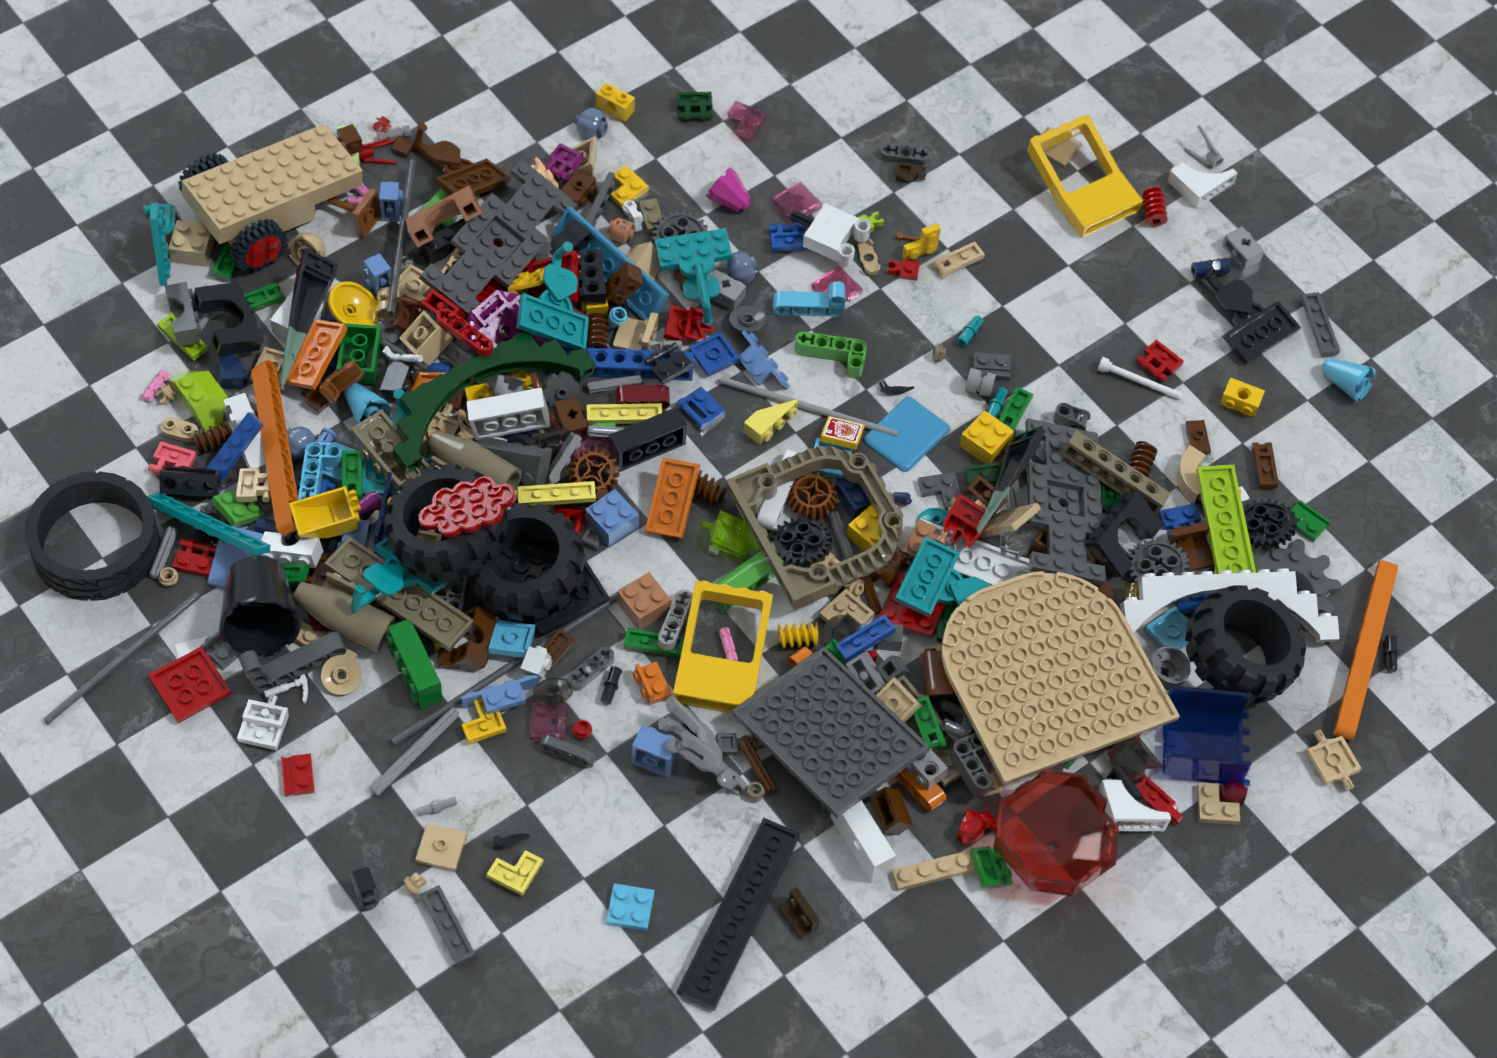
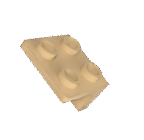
[613,312,658,350]

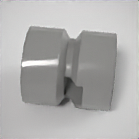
[965,368,996,397]

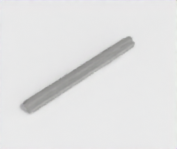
[370,707,459,796]

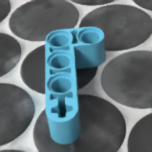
[773,281,846,317]
[298,442,343,500]

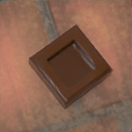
[391,136,414,158]
[438,648,458,669]

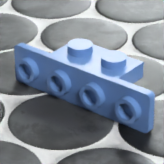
[739,330,790,389]
[461,674,539,715]

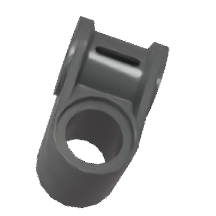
[1053,403,1091,430]

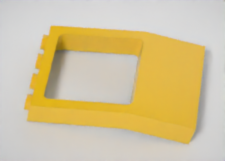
[1027,114,1143,238]
[673,581,773,713]

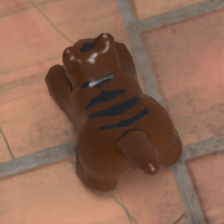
[870,549,909,589]

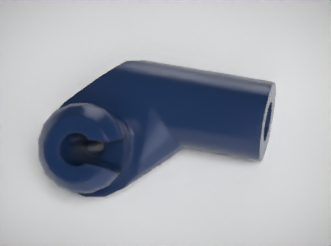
[892,492,912,506]

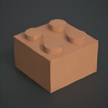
[617,572,672,630]

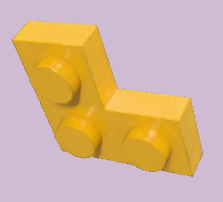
[611,165,649,209]
[902,223,941,260]
[462,698,507,745]

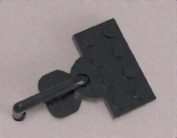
[1205,260,1301,365]

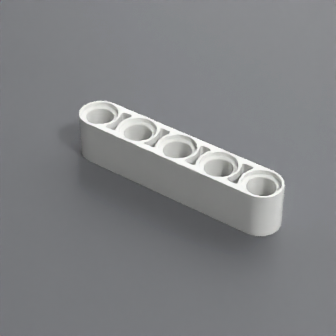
[757,449,797,531]

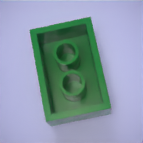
[336,323,382,384]

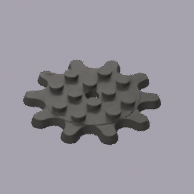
[1252,539,1342,632]

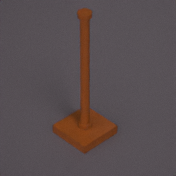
[322,188,381,239]

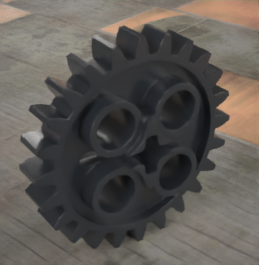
[1243,498,1297,550]
[770,516,832,568]

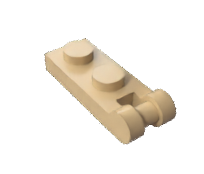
[932,242,985,278]

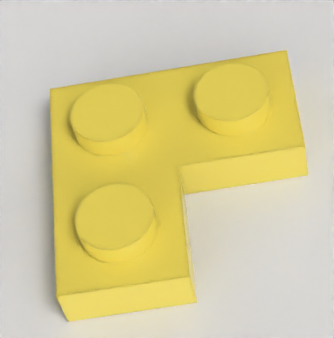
[486,850,543,896]

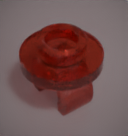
[372,116,392,133]

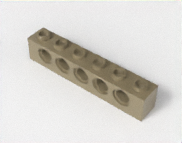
[1060,430,1171,516]

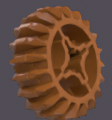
[568,447,620,493]
[787,472,838,520]

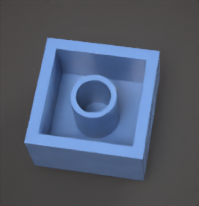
[585,489,639,547]
[632,726,678,778]

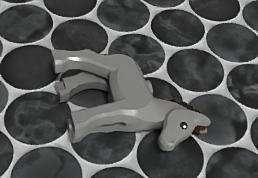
[658,696,747,795]

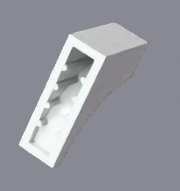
[1168,162,1237,208]
[1096,779,1171,831]

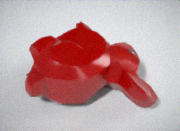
[956,808,1004,845]

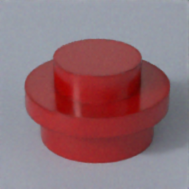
[572,719,592,739]

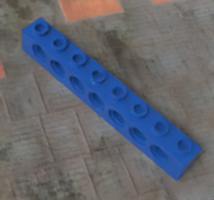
[544,347,694,381]

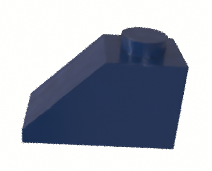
[219,354,248,389]

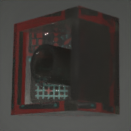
[1106,738,1164,784]

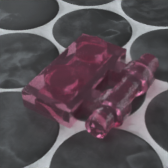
[529,701,568,741]

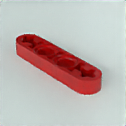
[436,308,493,357]

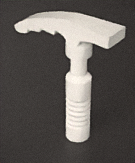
[382,346,423,362]
[264,674,308,704]

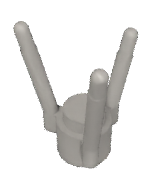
[1185,125,1224,168]

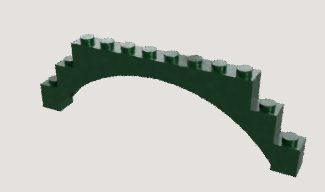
[392,331,596,475]

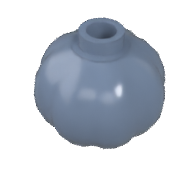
[575,108,608,140]
[723,251,758,285]
[287,426,315,461]

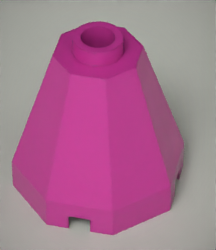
[705,167,751,212]

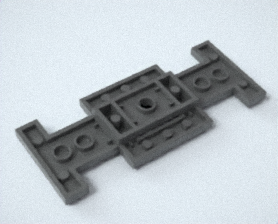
[419,159,578,318]
[1025,418,1106,586]

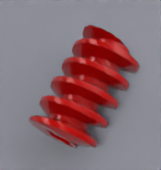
[1142,187,1168,226]

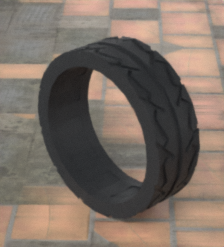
[25,471,160,601]

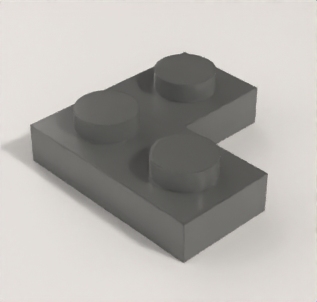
[917,472,961,510]

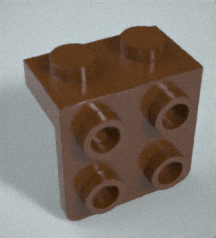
[1169,523,1214,572]

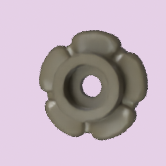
[932,344,946,362]
[745,782,765,801]

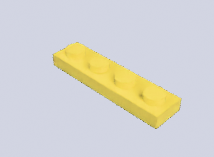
[587,403,662,424]
[517,481,596,506]

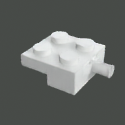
[237,694,289,750]

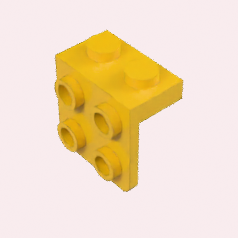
[507,268,544,296]

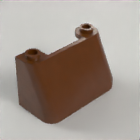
[920,648,957,702]

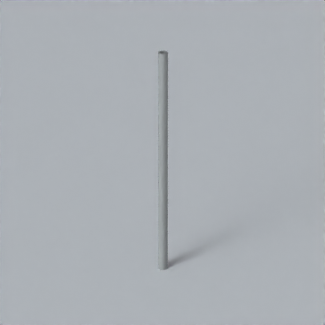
[720,377,898,436]

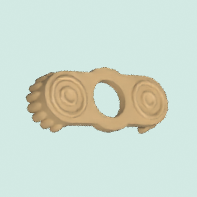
[857,239,881,275]
[453,409,474,440]

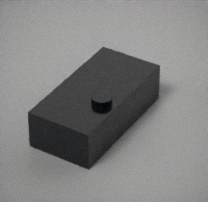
[609,407,687,472]

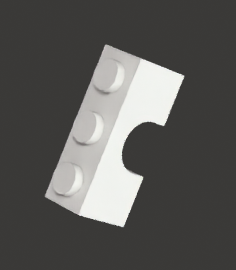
[261,531,323,568]

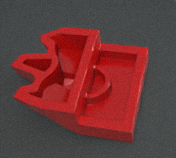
[663,305,715,343]
[943,494,987,548]

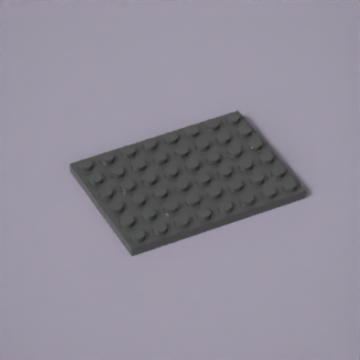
[732,647,930,818]

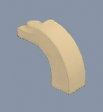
[1177,445,1206,504]

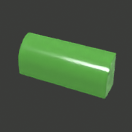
[713,551,784,613]

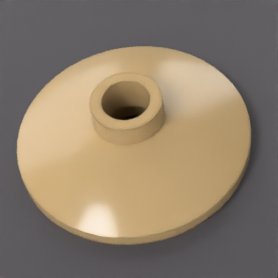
[321,655,361,695]

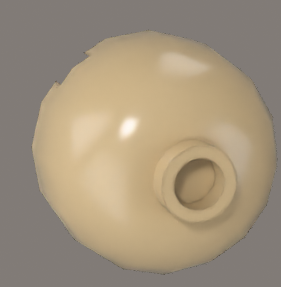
[288,232,326,266]

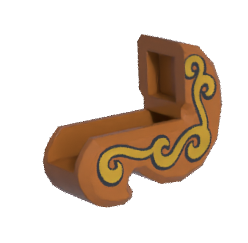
[319,360,364,403]

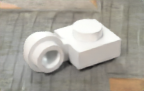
[623,200,643,232]

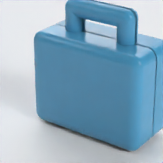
[863,397,950,472]

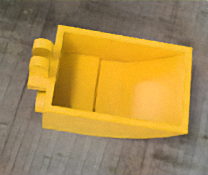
[289,486,361,538]

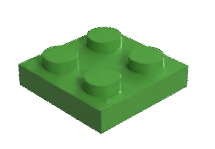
[211,490,265,527]

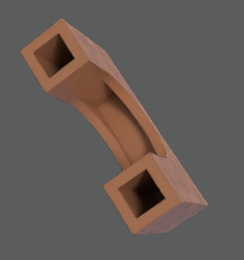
[405,185,482,248]

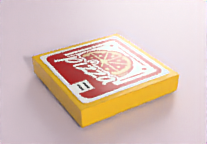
[820,416,865,450]

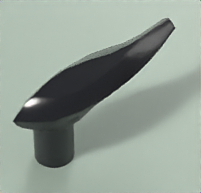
[879,380,914,395]
[492,834,530,849]

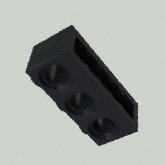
[578,249,606,306]
[160,465,221,499]

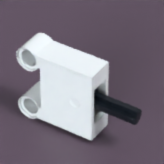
[789,203,871,267]

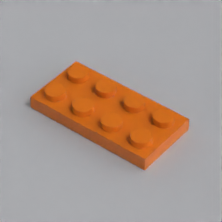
[285,319,348,390]
[645,457,701,539]

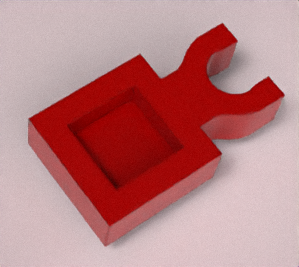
[887,260,920,281]

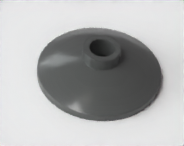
[729,306,766,333]

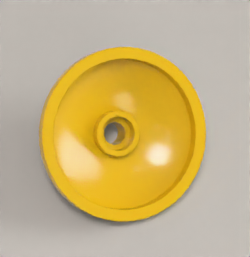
[328,282,378,325]

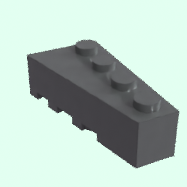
[477,437,552,486]

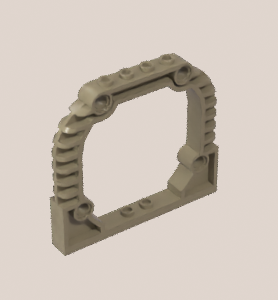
[726,446,903,610]

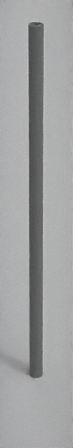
[387,159,416,316]

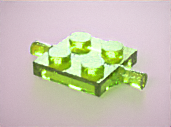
[700,510,760,559]

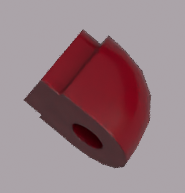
[1219,782,1248,806]

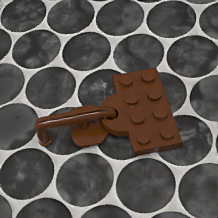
[413,122,511,196]

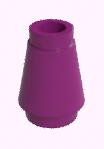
[358,490,383,515]

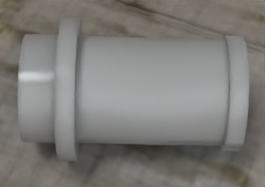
[659,339,682,352]

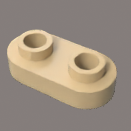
[161,418,198,443]

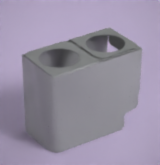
[491,375,525,396]

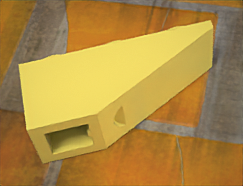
[743,400,798,445]

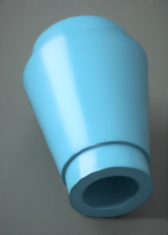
[607,307,627,329]

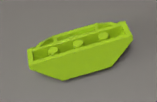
[167,371,228,432]

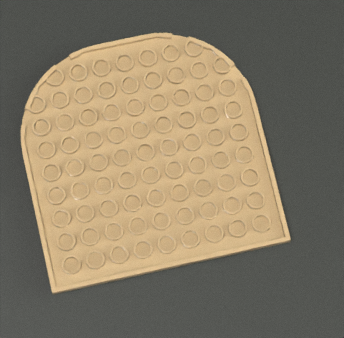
[942,571,1180,785]

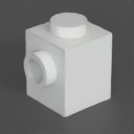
[521,646,552,679]

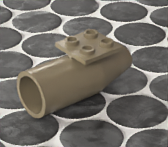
[428,430,522,490]
[293,571,395,653]

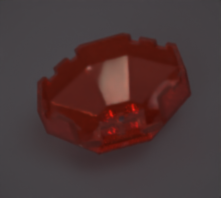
[993,769,1119,897]

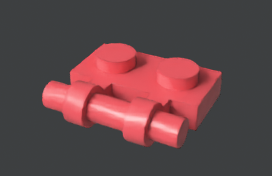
[148,442,197,480]

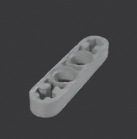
[658,589,693,651]

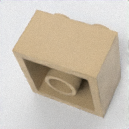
[169,220,215,267]
[400,310,453,366]

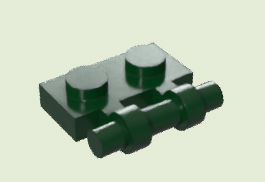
[677,92,713,121]

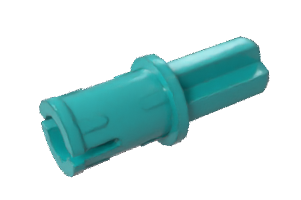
[957,315,983,347]
[987,387,1008,418]

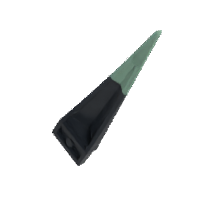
[279,248,338,388]
[976,426,1046,534]

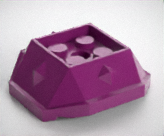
[467,289,545,348]

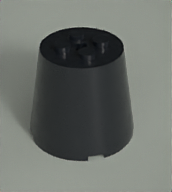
[219,556,301,656]

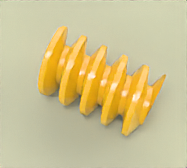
[777,622,818,648]

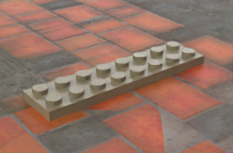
[324,536,474,651]

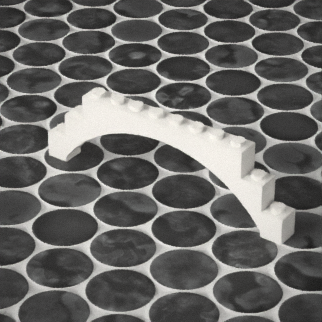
[1121,568,1340,643]

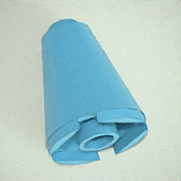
[1321,358,1375,401]
[344,383,391,424]

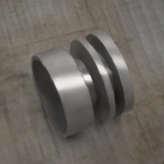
[1149,646,1191,696]

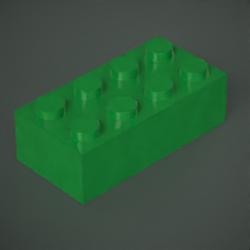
[386,618,443,710]

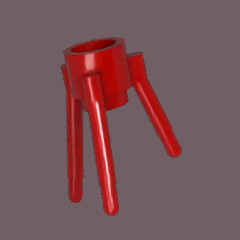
[359,138,397,164]

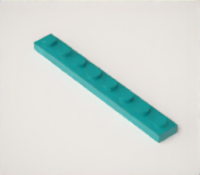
[147,493,271,556]

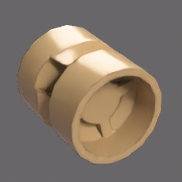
[376,287,401,322]

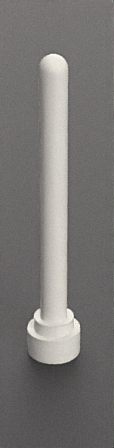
[1097,357,1182,399]

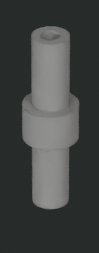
[416,797,457,816]

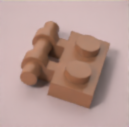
[902,519,949,559]

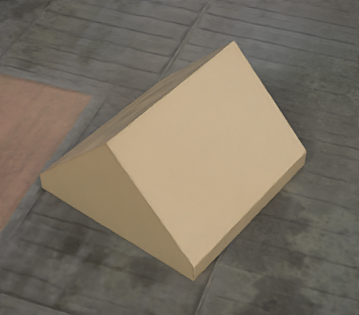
[1043,127,1083,167]
[568,136,597,178]
[627,242,661,280]

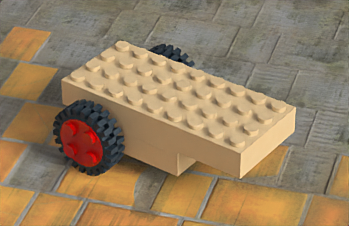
[178,124,363,273]

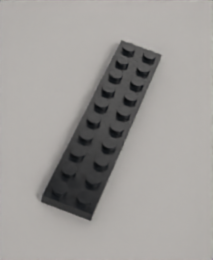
[677,818,801,1011]

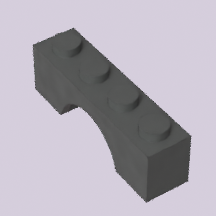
[165,282,202,347]

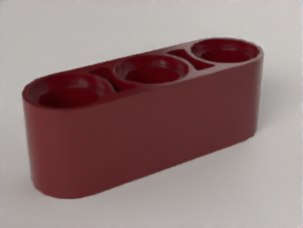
[616,385,670,410]

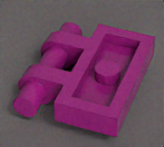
[544,143,585,180]

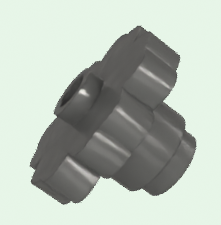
[542,371,580,408]

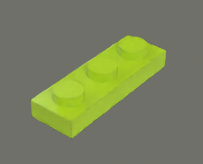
[157,313,208,361]

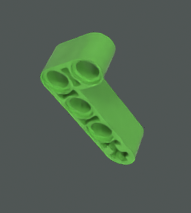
[794,332,867,379]

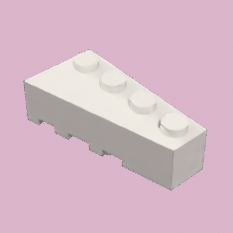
[223,393,267,473]

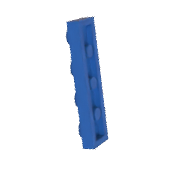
[206,412,264,483]

